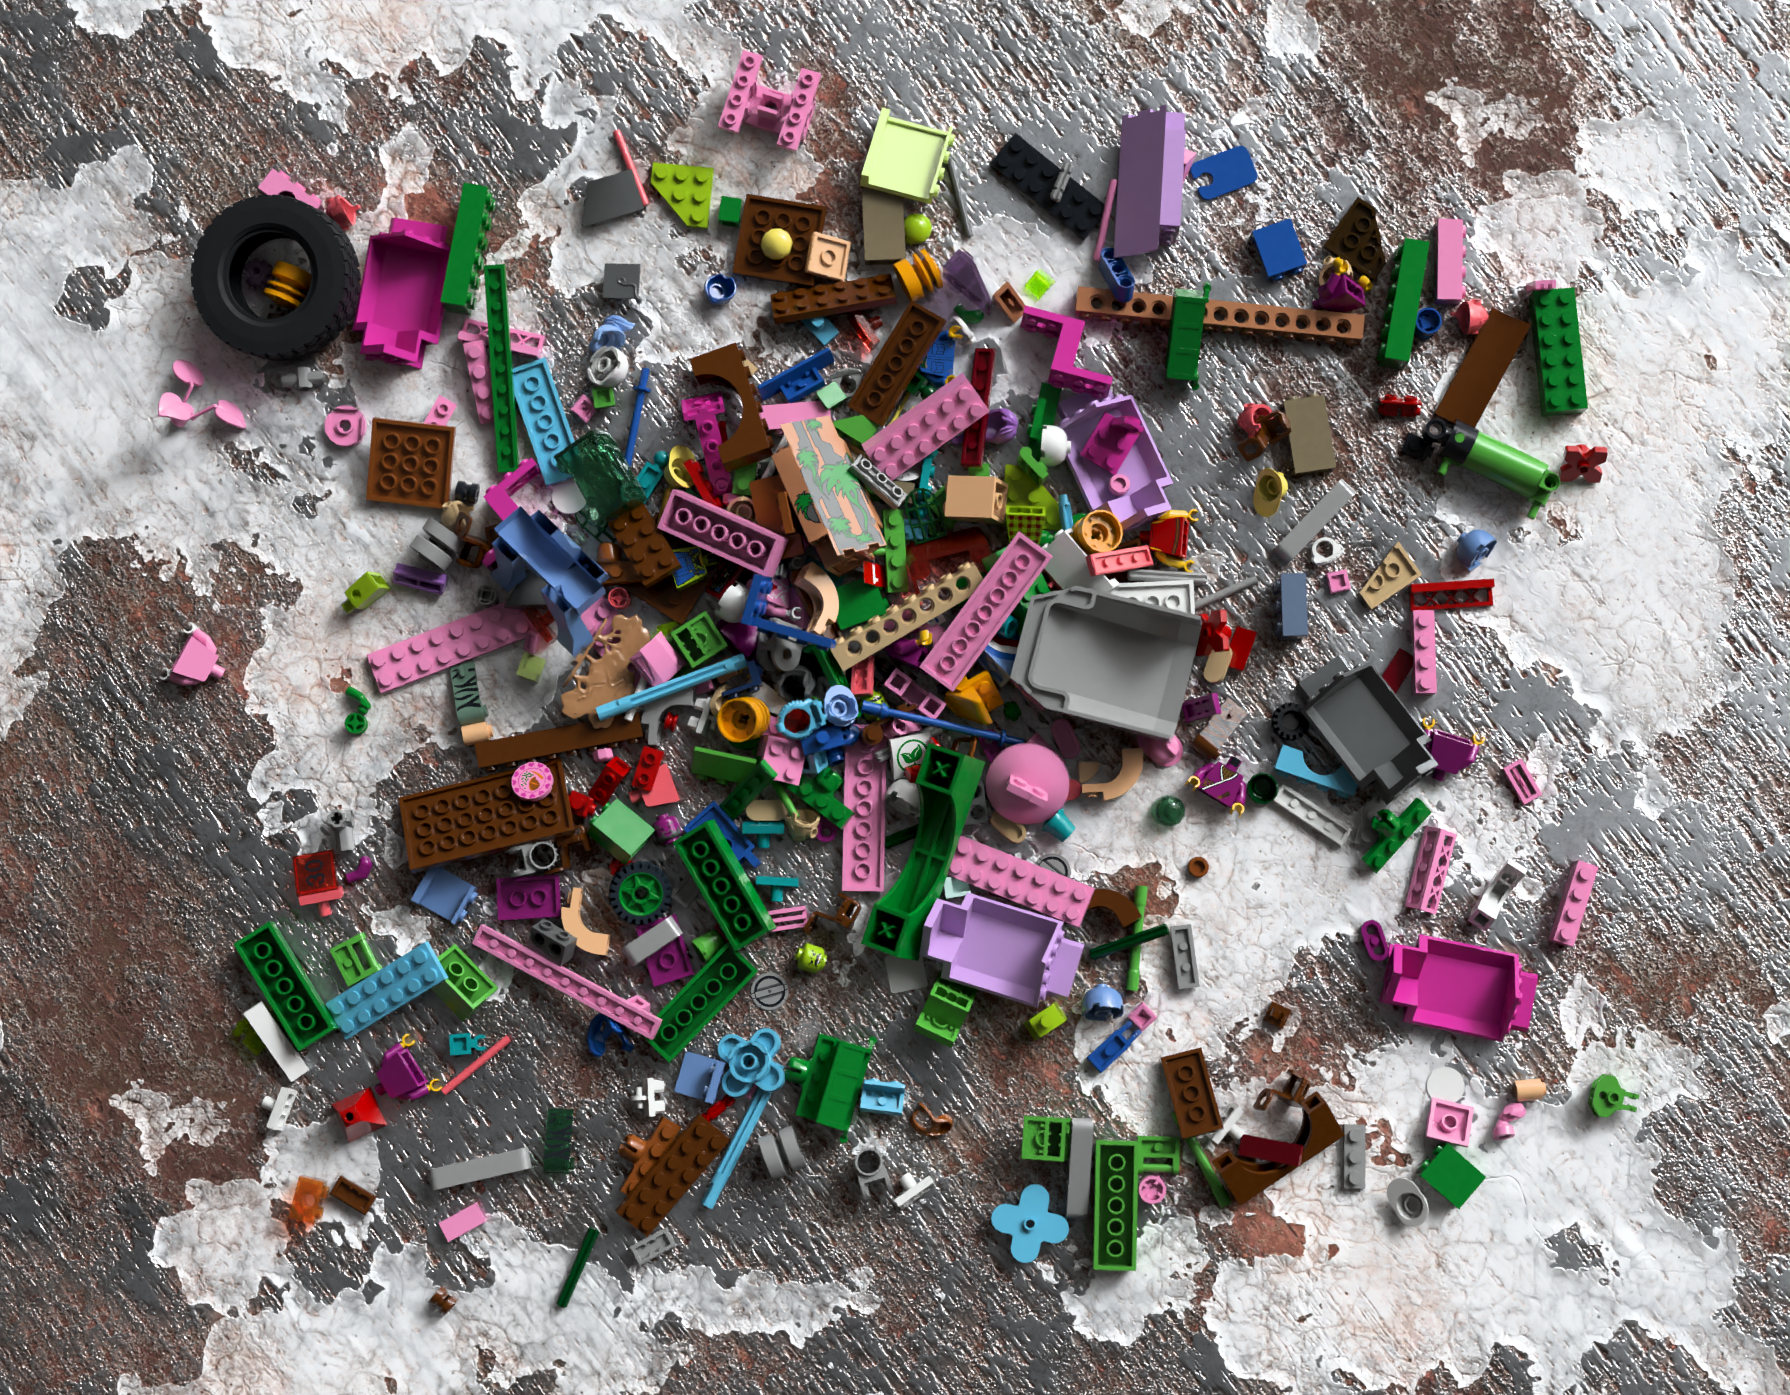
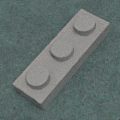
[1170,924,1200,989]
[1343,1124,1365,1189]

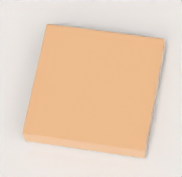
[805,232,851,282]

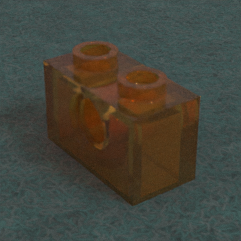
[288,1175,329,1224]

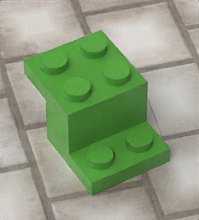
[667,611,729,679]
[913,970,978,1048]
[1021,1115,1071,1162]

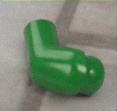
[953,303,984,324]
[345,686,371,715]

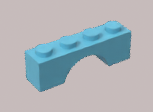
[1272,745,1358,799]

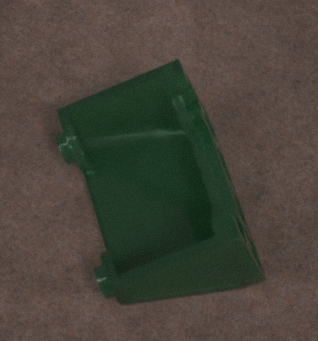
[554,429,647,527]

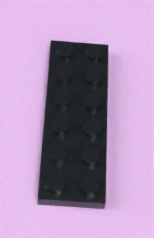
[989,133,1105,241]

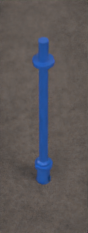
[608,368,651,527]
[860,700,1024,747]

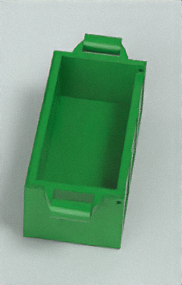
[1164,281,1211,390]
[816,1036,877,1143]

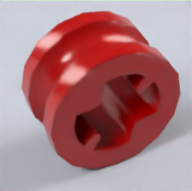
[663,712,679,732]

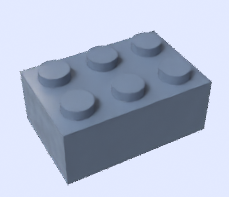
[1272,573,1308,641]

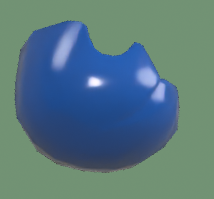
[704,274,737,305]

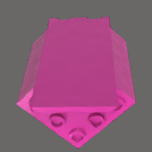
[352,218,451,369]
[1379,934,1538,1042]

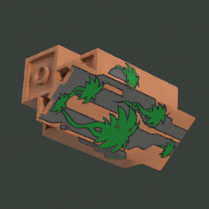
[772,415,887,577]

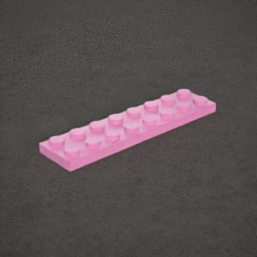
[919,532,1053,692]
[367,601,536,694]
[842,724,887,892]
[947,835,1095,928]

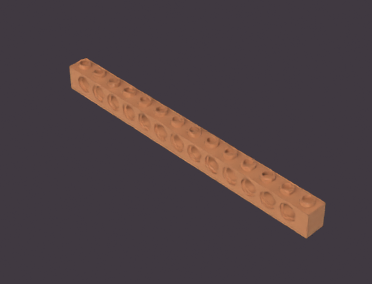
[1075,286,1365,346]

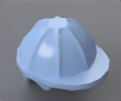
[824,685,858,727]

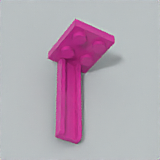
[681,391,733,496]
[1079,412,1144,475]

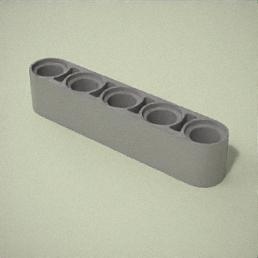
[1273,479,1357,564]
[1064,1118,1093,1219]
[427,1147,532,1191]

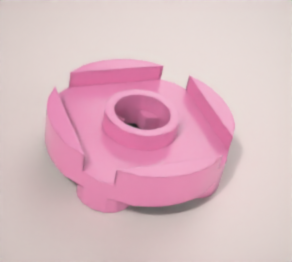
[324,405,367,447]

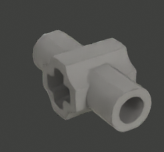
[281,367,324,391]

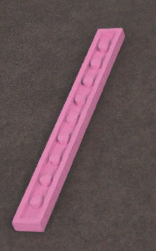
[472,924,663,1040]

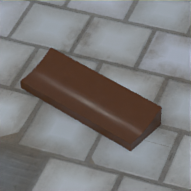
[1434,308,1531,427]

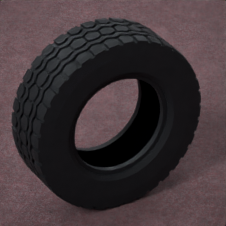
[191,194,361,361]

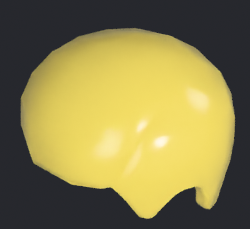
[761,228,793,260]

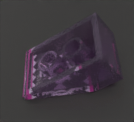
[942,249,993,316]

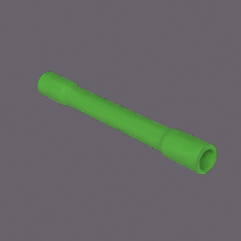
[1126,885,1148,991]
[1171,1111,1232,1208]

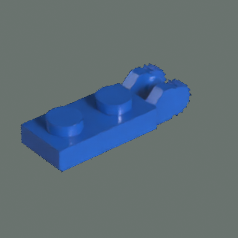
[1086,1019,1142,1074]

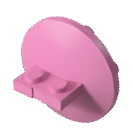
[986,743,1069,824]

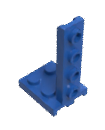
[741,574,836,651]

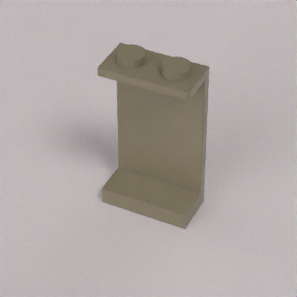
[862,187,906,266]
[1281,393,1336,477]

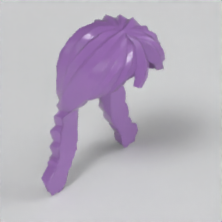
[951,408,1018,445]

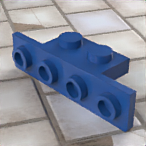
[757,348,835,403]

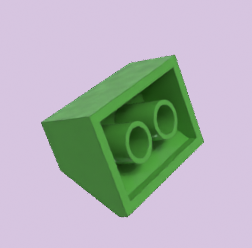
[691,746,759,787]
[431,944,498,1022]

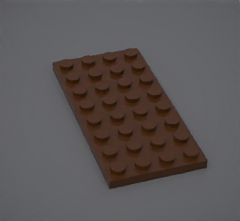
[399,758,576,873]

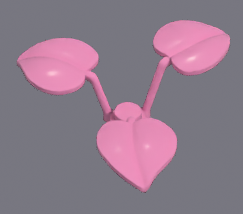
[158,359,246,429]

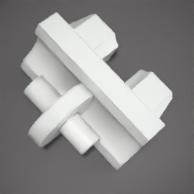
[687,697,717,737]
[630,1078,665,1117]

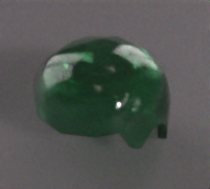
[1151,795,1185,827]

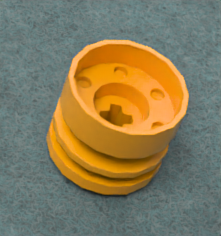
[893,249,943,302]
[263,261,311,310]
[1070,510,1123,556]
[717,696,770,742]

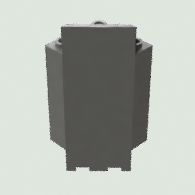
[1295,655,1439,805]

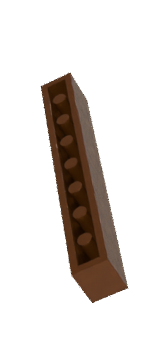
[474,712,645,772]

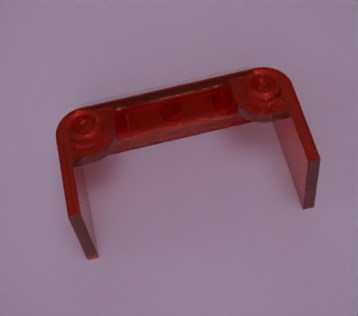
[906,527,991,605]

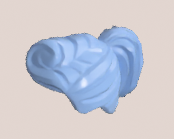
[589,315,635,354]

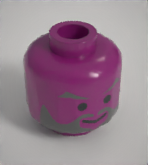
[652,813,682,846]

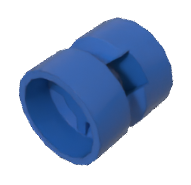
[1414,307,1442,340]

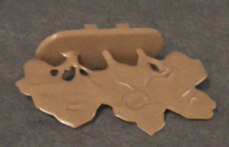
[561,614,650,729]

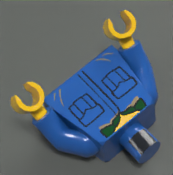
[920,325,963,388]

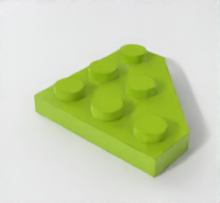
[651,162,714,229]
[1000,464,1062,531]

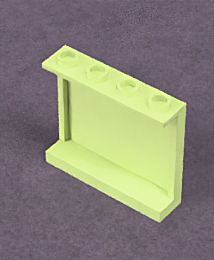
[860,108,955,204]

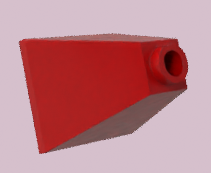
[331,1087,387,1143]

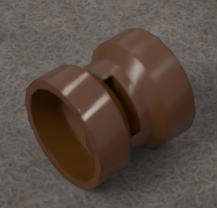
[428,1286,458,1316]

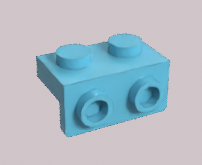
[860,1079,905,1116]

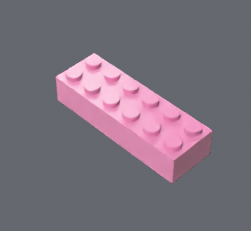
[861,372,990,481]
[657,489,789,577]

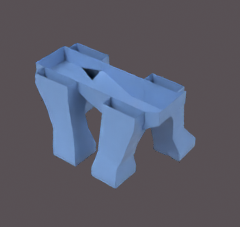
[490,506,609,657]

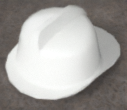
[1387,1178,1428,1227]

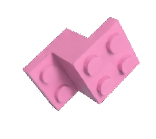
[756,716,806,786]

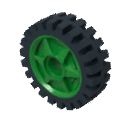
[609,861,672,925]

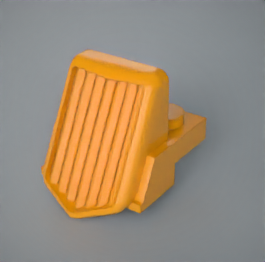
[945,670,1004,725]

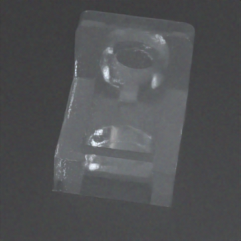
[793,1017,821,1050]

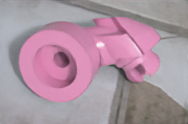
[1492,1102,1526,1140]

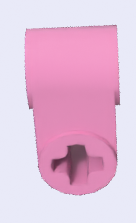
[882,710,923,740]

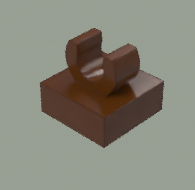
[1263,1001,1291,1029]

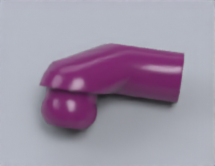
[346,856,372,884]

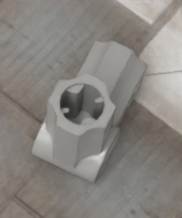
[327,809,356,852]

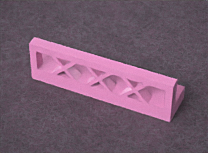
[457,318,545,360]
[1405,826,1457,915]

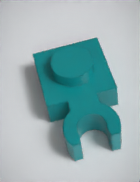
[449,1033,487,1056]

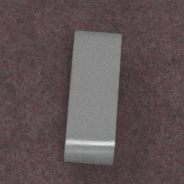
[621,916,683,967]

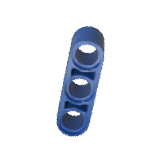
[1099,247,1135,302]

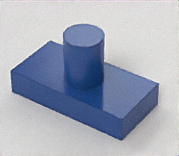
[800,726,845,756]

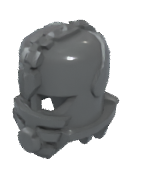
[774,664,818,703]

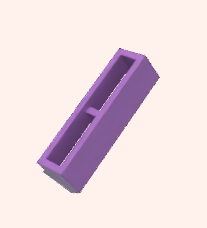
[392,563,449,595]

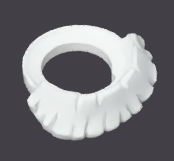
[950,316,976,344]
[1311,537,1344,565]

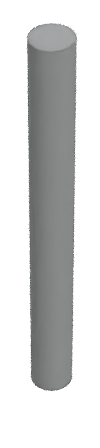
[1195,576,1258,610]

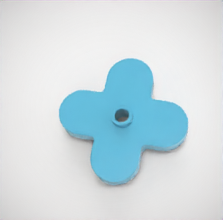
[718,1028,785,1098]
[991,1184,1069,1263]

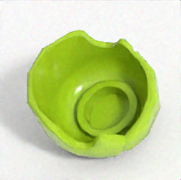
[904,213,932,245]

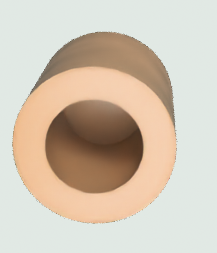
[461,721,494,746]
[1513,1079,1546,1102]

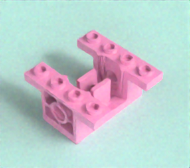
[718,50,821,152]

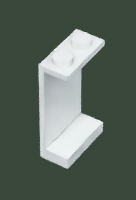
[1042,528,1120,594]

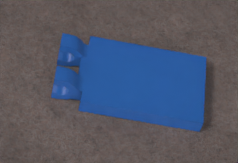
[683,801,761,868]

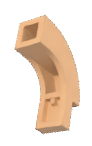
[794,562,839,636]
[1081,748,1143,801]
[561,887,610,956]

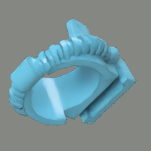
[775,698,827,741]

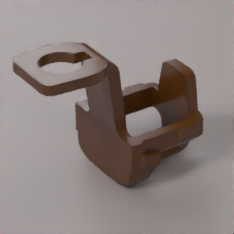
[1237,410,1292,462]
[454,512,493,569]
[543,826,592,875]
[803,892,861,935]
[1253,1069,1310,1111]

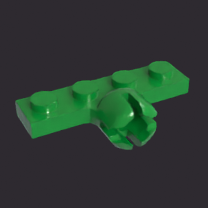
[779,767,855,830]
[1361,797,1432,874]
[785,1033,839,1120]

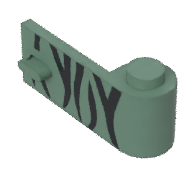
[450,661,489,726]

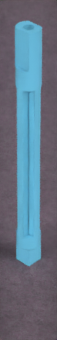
[596,653,748,721]
[701,1061,784,1209]

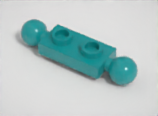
[911,449,938,519]
[621,451,669,514]

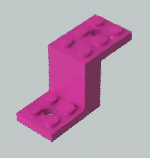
[1020,305,1113,399]
[482,458,541,572]

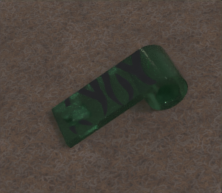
[543,1108,575,1174]

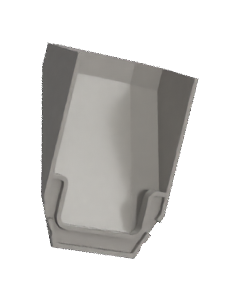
[1010,586,1202,744]

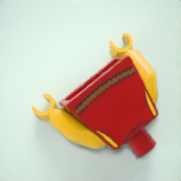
[1139,509,1199,572]

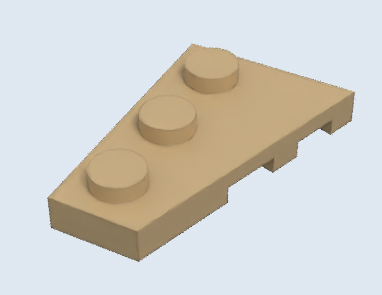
[1359,541,1422,611]

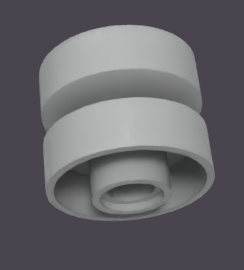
[409,517,465,571]
[758,1125,807,1180]

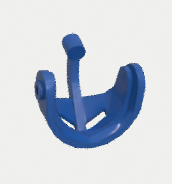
[587,1013,634,1057]

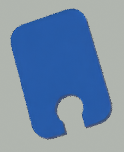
[1190,146,1258,201]

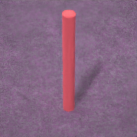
[612,130,650,207]
[441,1035,511,1095]

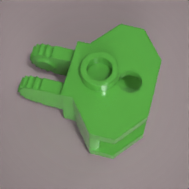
[1588,1074,1640,1118]

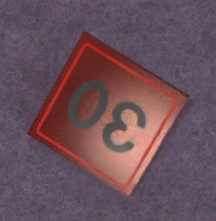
[292,849,338,897]

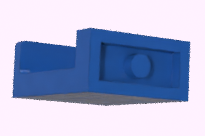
[1250,218,1307,282]

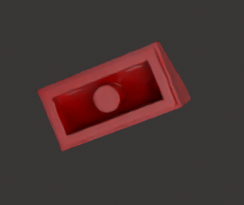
[1228,627,1257,672]

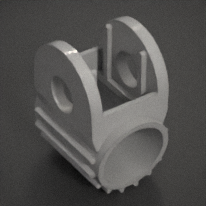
[756,618,804,672]
[504,841,558,878]
[853,1146,894,1202]

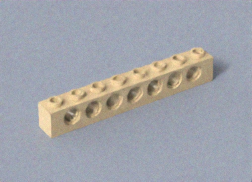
[830,562,983,671]

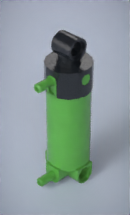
[1421,419,1560,520]

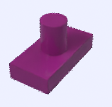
[1182,693,1222,723]

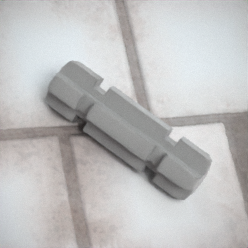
[1050,162,1074,202]

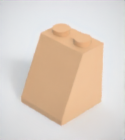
[943,475,1008,525]

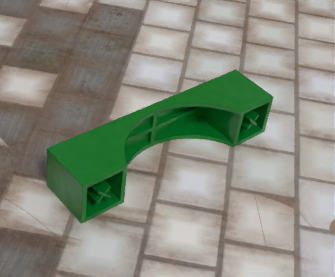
[861,743,985,961]

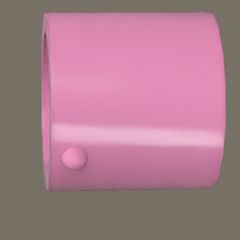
[1138,1175,1166,1204]

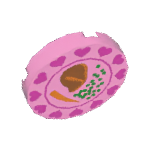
[511,762,554,802]

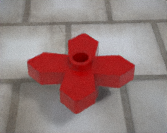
[1558,444,1608,483]
[1195,610,1232,656]

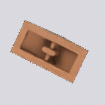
[992,281,1025,323]

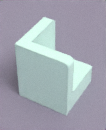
[944,877,970,899]

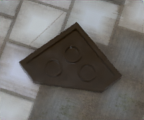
[1323,197,1386,282]

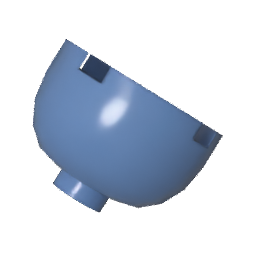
[1456,529,1497,571]
[1081,984,1124,1021]

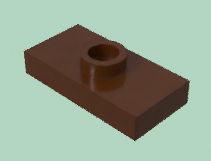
[330,1175,377,1215]

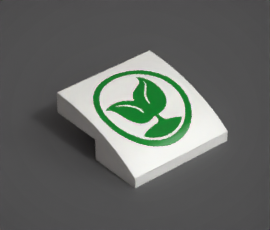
[888,731,931,780]

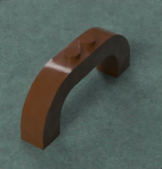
[1045,889,1142,928]

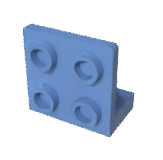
[675,1051,726,1104]

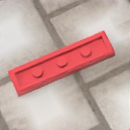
[1085,545,1154,577]

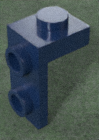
[721,660,764,700]

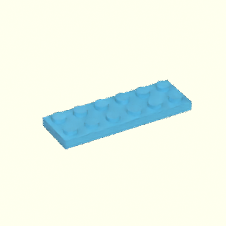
[513,357,586,487]
[325,941,448,1040]

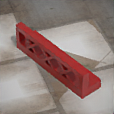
[1408,578,1495,612]

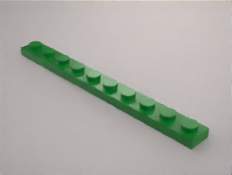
[484,264,519,473]

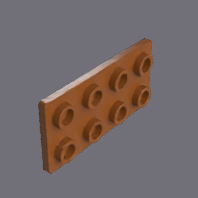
[749,475,805,560]

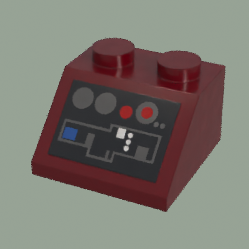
[705,560,751,603]

